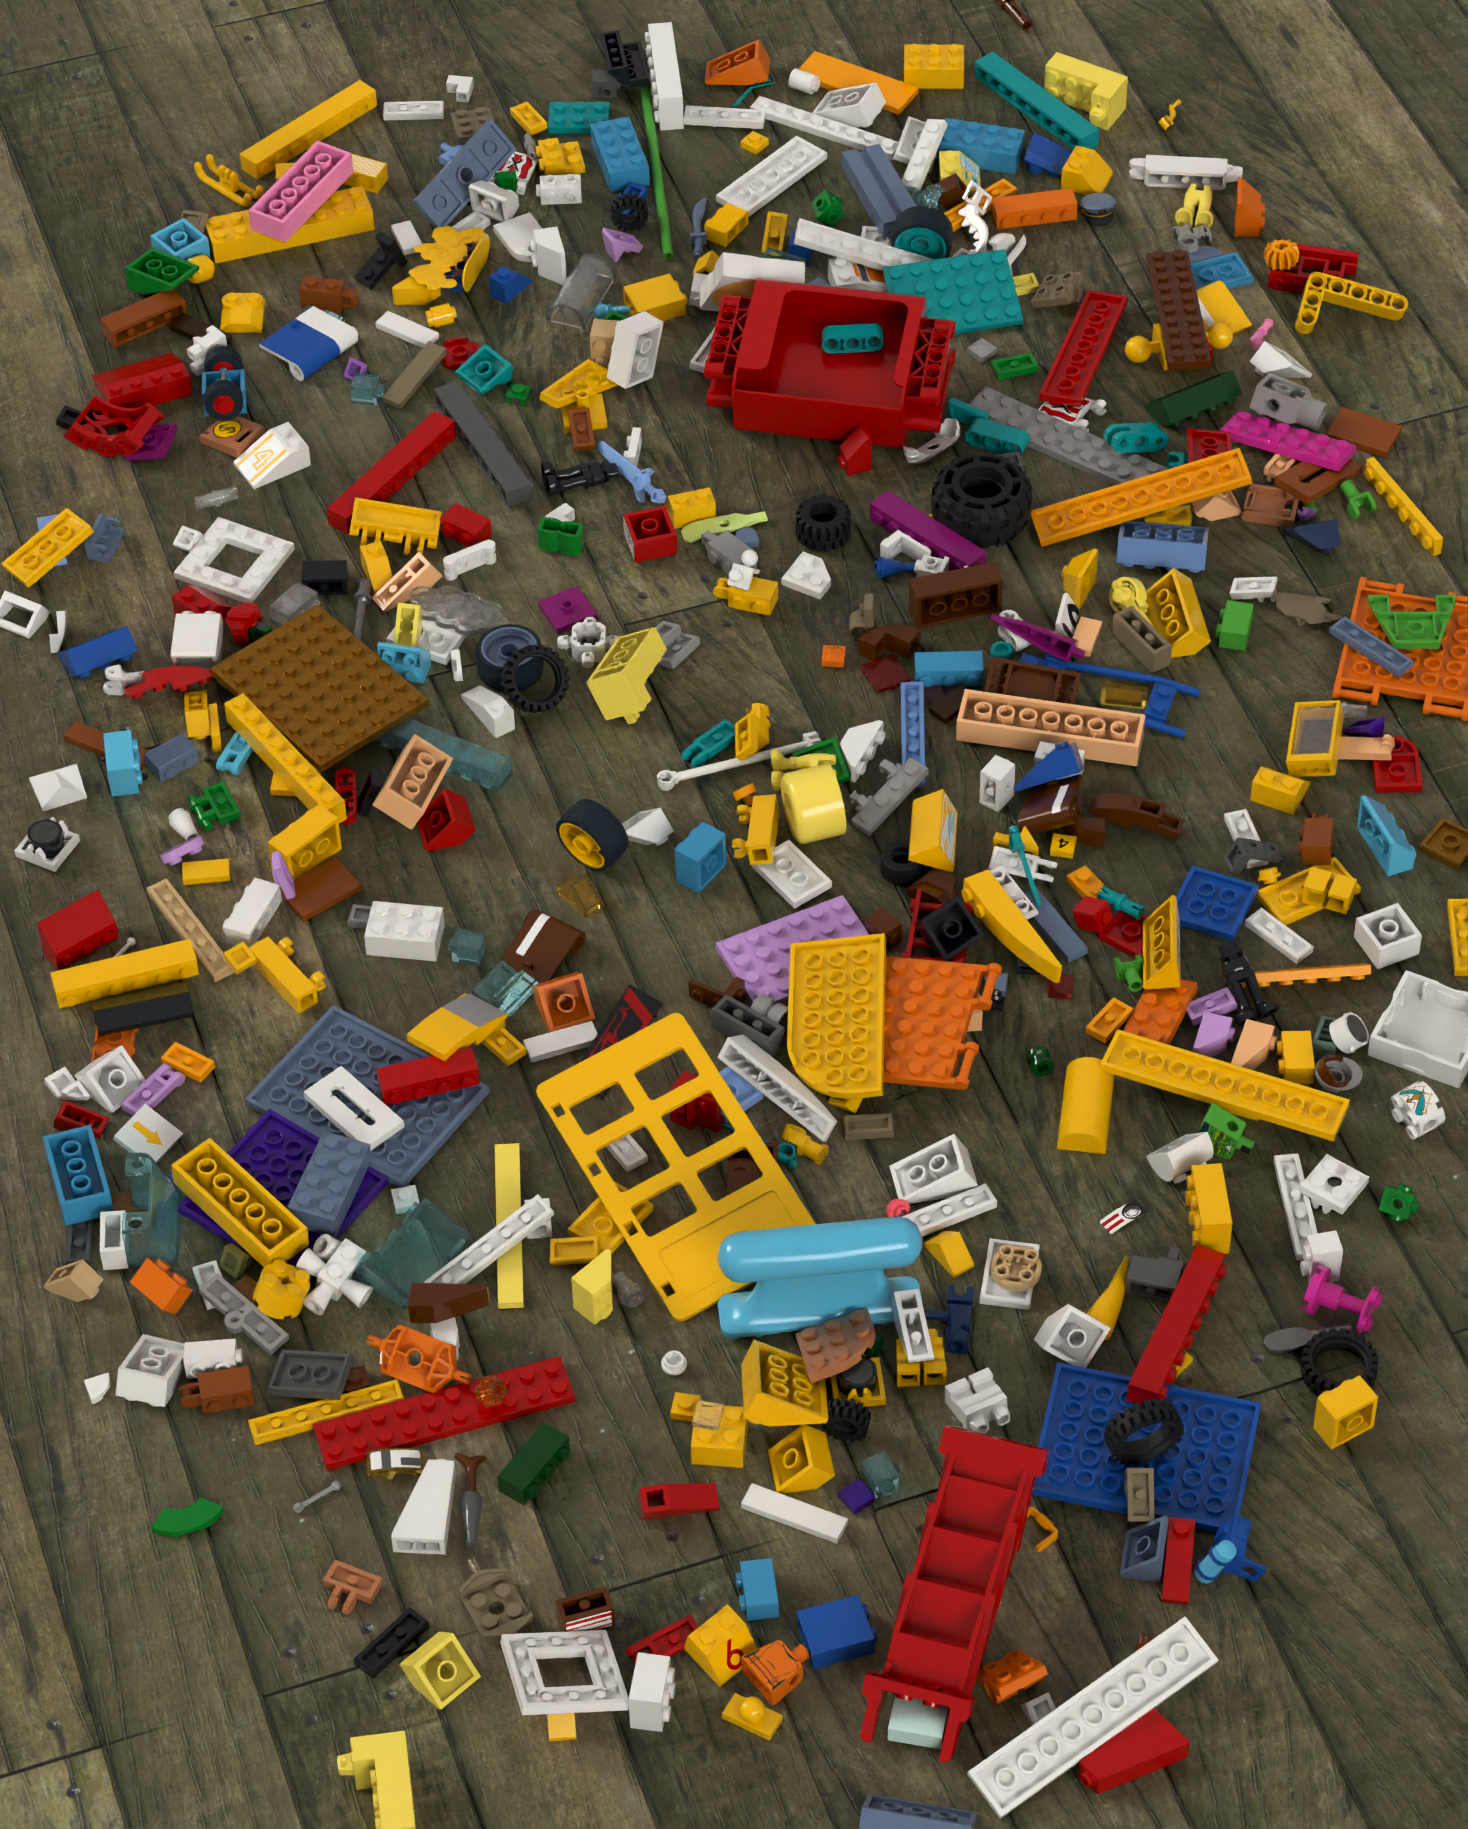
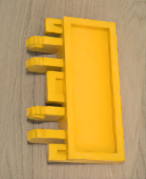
[349,497,442,556]

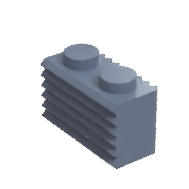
[144,733,199,783]

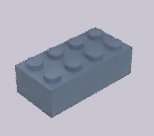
[287,1131,371,1238]

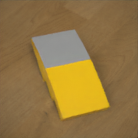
[407,994,508,1061]

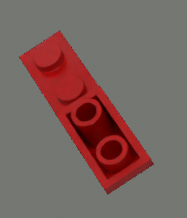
[123,666,212,700]

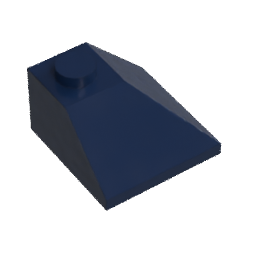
[1283,519,1341,553]

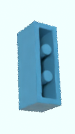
[914,651,984,687]

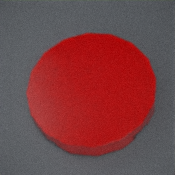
[440,337,480,371]

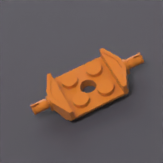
[366,1325,471,1393]

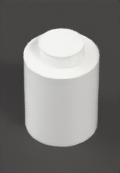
[788,68,820,94]
[313,1234,342,1263]

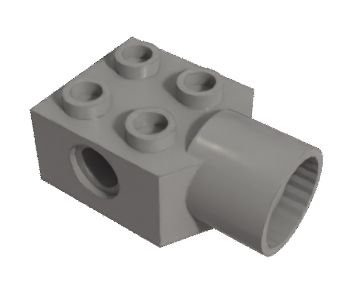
[1249,373,1328,431]

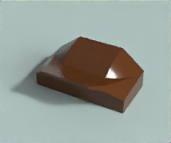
[906,867,959,904]

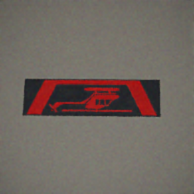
[579,984,663,1100]

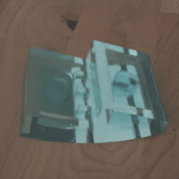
[471,960,539,1017]

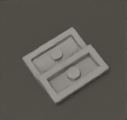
[656,620,701,669]

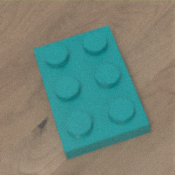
[548,101,610,134]

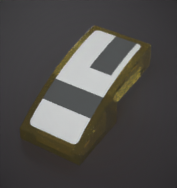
[366,1448,423,1479]

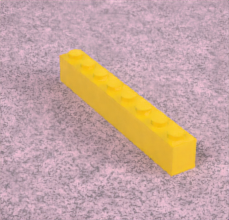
[240,80,377,180]
[224,693,347,823]

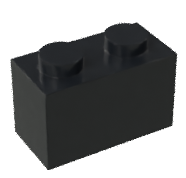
[301,560,349,595]

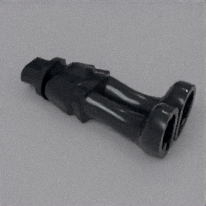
[541,461,619,497]
[1218,940,1280,1026]

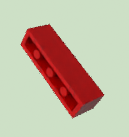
[376,1047,480,1106]

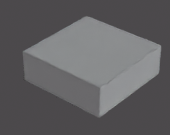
[347,904,372,929]

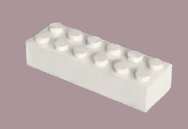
[645,22,684,131]

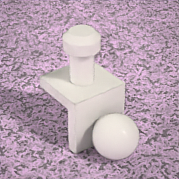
[727,550,760,591]

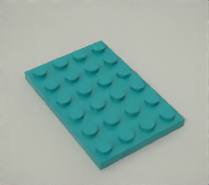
[883,249,1024,335]

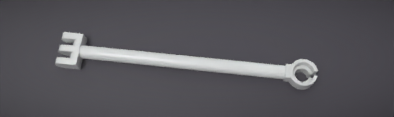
[657,731,822,791]

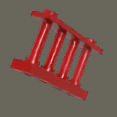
[901,889,973,963]

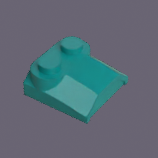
[455,344,514,395]

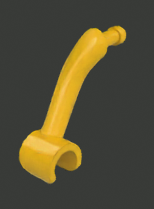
[1158,99,1182,131]

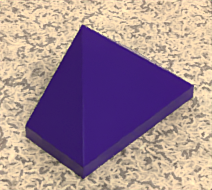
[1342,717,1385,737]

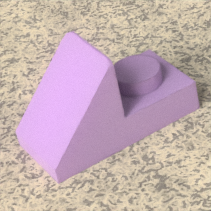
[602,228,643,262]

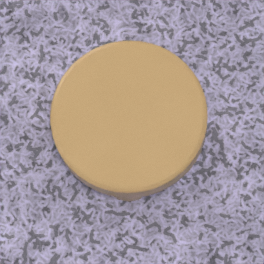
[991,1244,1042,1292]

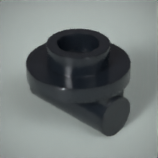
[981,989,1005,1011]

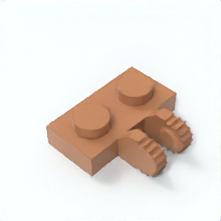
[323,1560,383,1615]

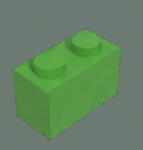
[1216,600,1254,651]

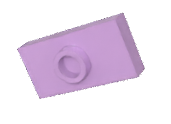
[271,851,296,900]

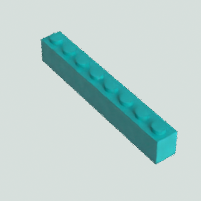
[974,52,1099,150]

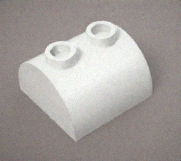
[1146,1132,1214,1184]

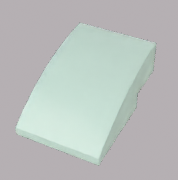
[888,1693,950,1749]

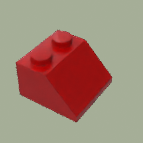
[172,585,233,622]
[417,788,476,851]

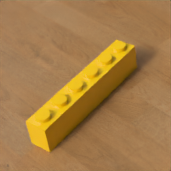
[50,939,199,1009]

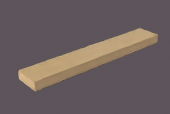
[146,878,235,982]

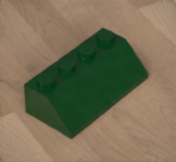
[1144,370,1242,428]

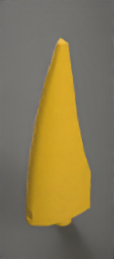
[1086,1255,1128,1341]

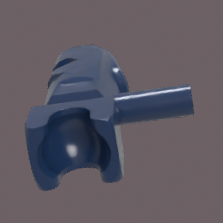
[924,1285,974,1354]

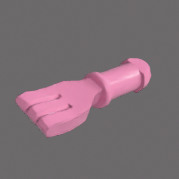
[1250,318,1273,350]

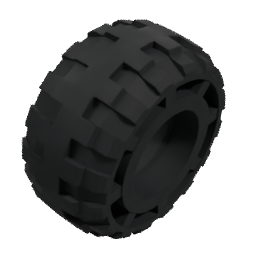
[931,453,1032,548]

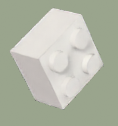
[1354,903,1422,969]
[629,1652,676,1732]

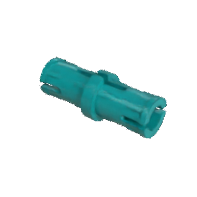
[1097,885,1145,920]

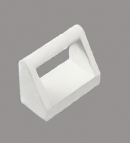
[0,591,50,638]

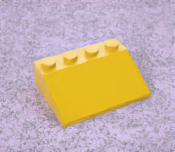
[741,1340,828,1426]

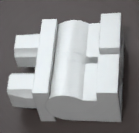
[945,1368,1010,1433]

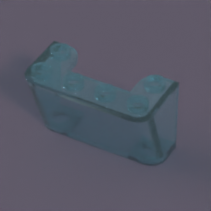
[122,1152,182,1270]
[354,1197,471,1310]

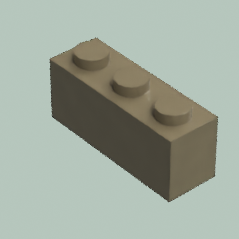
[1112,606,1172,673]

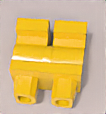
[896,1329,947,1387]

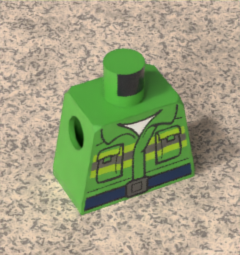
[1198,1103,1255,1159]

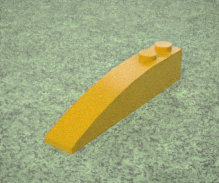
[961,869,1062,983]

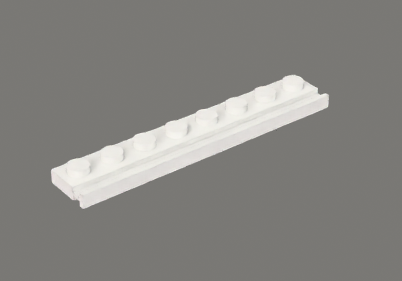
[794,218,935,271]

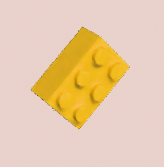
[904,44,964,89]
[268,804,342,879]
[1185,1163,1232,1254]

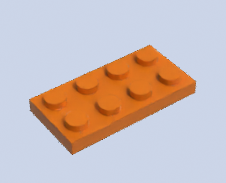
[1123,979,1198,1045]

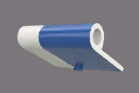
[259,306,358,381]

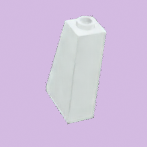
[391,1459,456,1555]

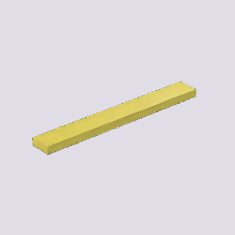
[495,1143,524,1309]

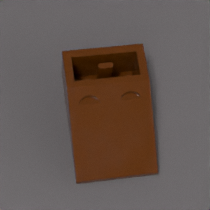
[727,1143,779,1195]

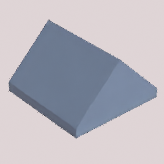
[1120,1516,1169,1583]

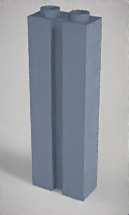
[841,144,916,240]

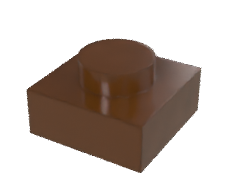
[344,1365,370,1393]

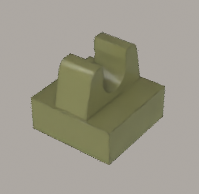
[218,1243,253,1279]

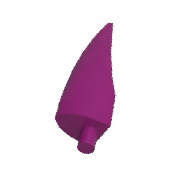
[990,614,1086,662]

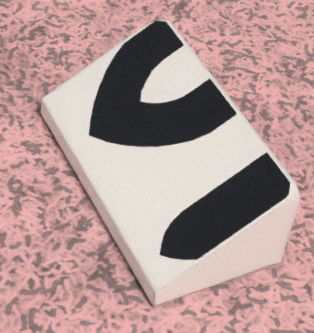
[1055,593,1079,637]

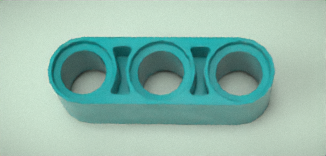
[821,323,884,354]
[964,418,1030,455]

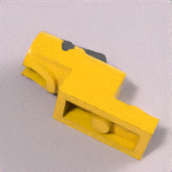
[735,703,772,761]

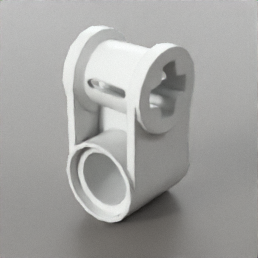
[998,610,1033,653]

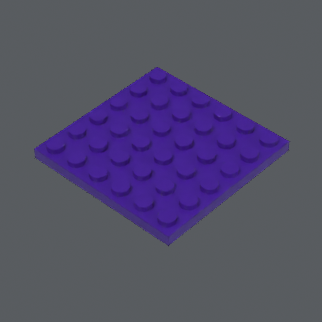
[177,1109,388,1267]

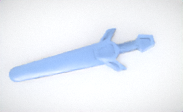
[597,441,667,503]

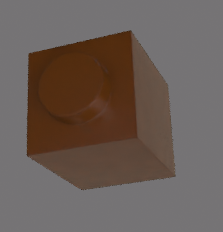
[934,173,967,210]
[865,907,902,948]

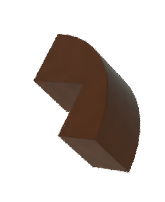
[859,624,921,662]
[1061,797,1105,848]

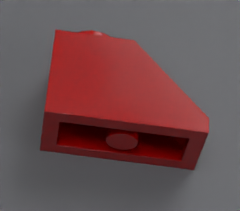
[837,424,872,476]

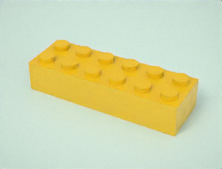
[171,1138,309,1267]

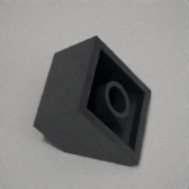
[914,896,985,961]

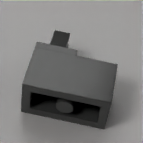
[1125,1247,1184,1303]

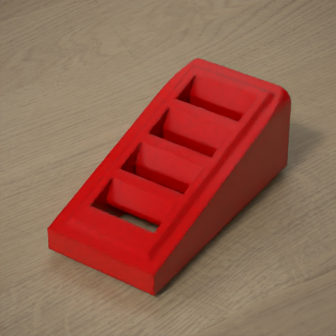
[53,1100,109,1138]

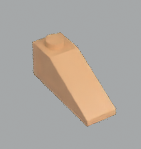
[372,552,443,612]
[1231,1019,1277,1070]

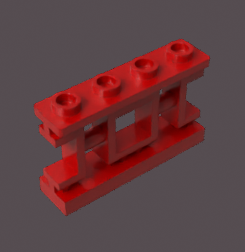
[1267,243,1359,293]

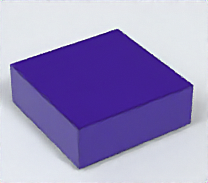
[838,1479,875,1514]

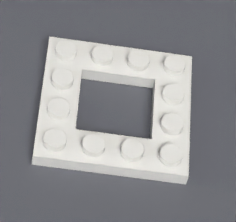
[174,517,295,603]
[500,1630,629,1715]

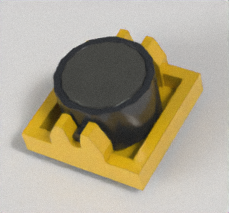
[830,1353,886,1407]

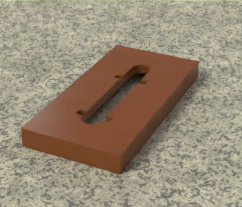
[1274,459,1363,504]

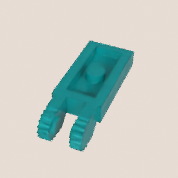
[681,719,735,768]

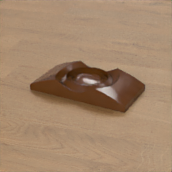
[984,657,1081,705]

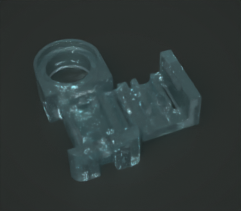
[911,184,945,210]

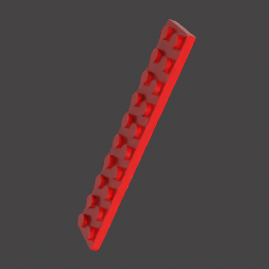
[312,1356,576,1471]

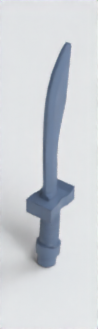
[690,198,707,261]

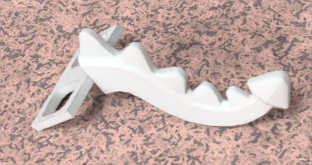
[958,180,992,254]

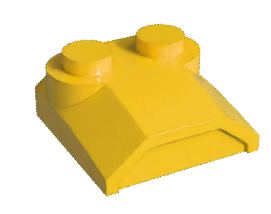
[220,292,266,333]

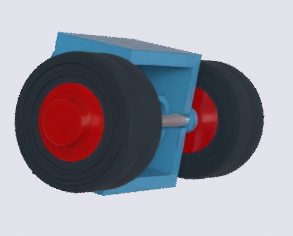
[202,346,247,421]

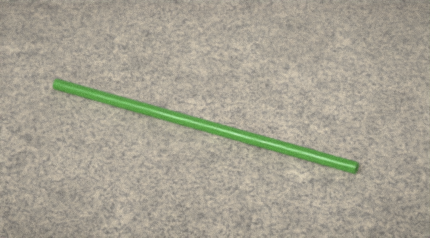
[640,85,674,260]

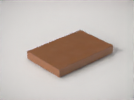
[1326,407,1402,458]
[280,857,362,922]

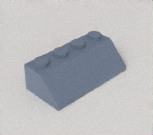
[859,1794,978,1829]

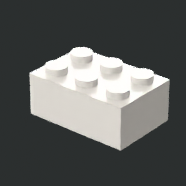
[607,311,664,389]
[364,901,445,961]

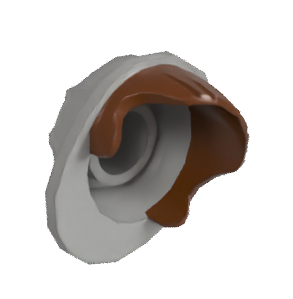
[1315,1054,1363,1093]

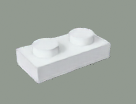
[624,427,642,467]
[606,1134,648,1173]

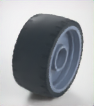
[476,624,544,692]

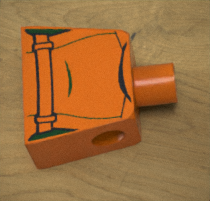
[741,1640,810,1707]

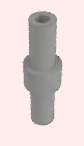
[524,133,537,159]

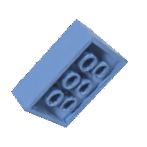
[1116,521,1209,573]

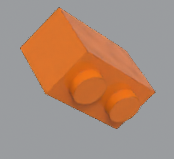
[130,1258,193,1315]

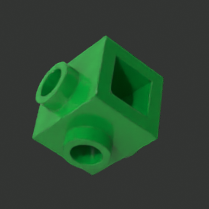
[811,189,845,227]
[1378,1184,1420,1222]

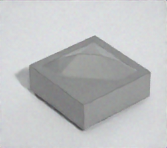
[967,338,997,363]

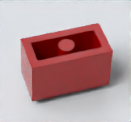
[440,503,492,547]

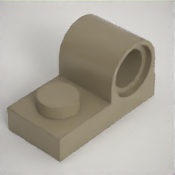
[848,594,876,641]
[1124,1468,1155,1522]

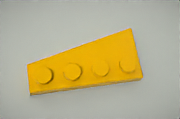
[539,359,618,409]

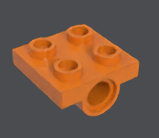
[977,1649,1048,1705]

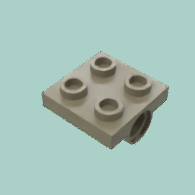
[1031,272,1084,308]

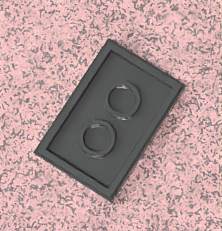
[266,1349,354,1400]

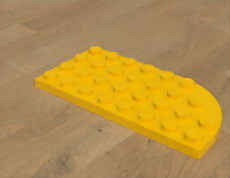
[787,933,886,1099]

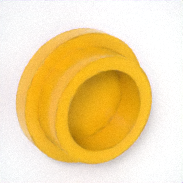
[1258,867,1281,884]

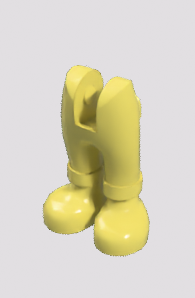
[1175,183,1214,228]
[771,749,836,791]

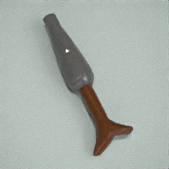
[454,1453,486,1549]

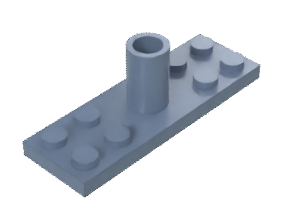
[412,119,517,228]

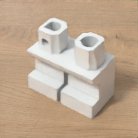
[187,325,227,376]

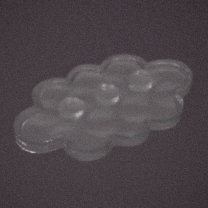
[410,586,508,636]

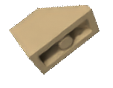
[44,1259,104,1302]

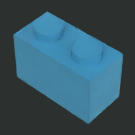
[735,1558,779,1621]

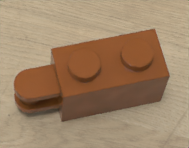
[299,276,360,313]
[1298,813,1334,865]
[179,1365,254,1414]

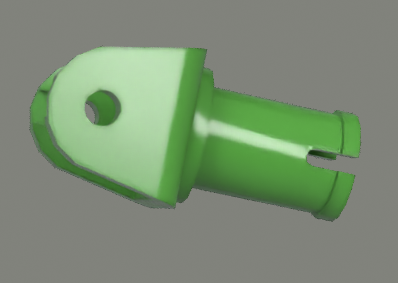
[1340,480,1377,519]
[1113,954,1143,992]

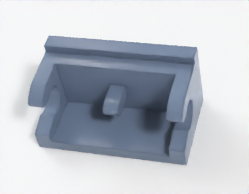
[85,513,124,563]

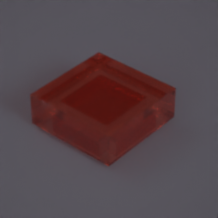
[1048,975,1074,1000]

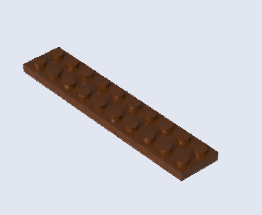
[1146,250,1211,370]

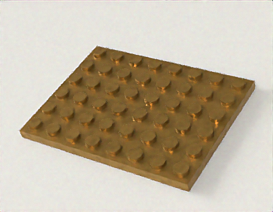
[210,604,429,772]

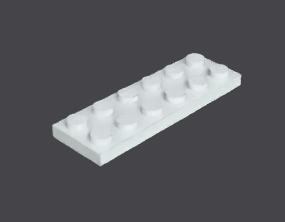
[716,136,827,217]

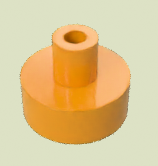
[732,783,757,806]

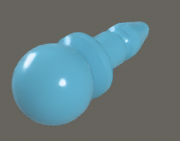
[594,304,631,319]

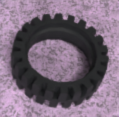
[501,645,570,713]
[1301,1328,1378,1397]
[1104,1398,1184,1466]

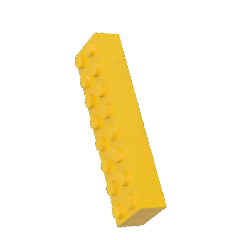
[205,186,375,264]

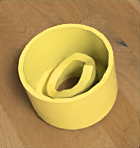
[780,763,846,844]

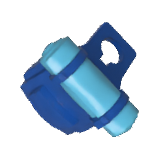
[1194,1516,1266,1584]

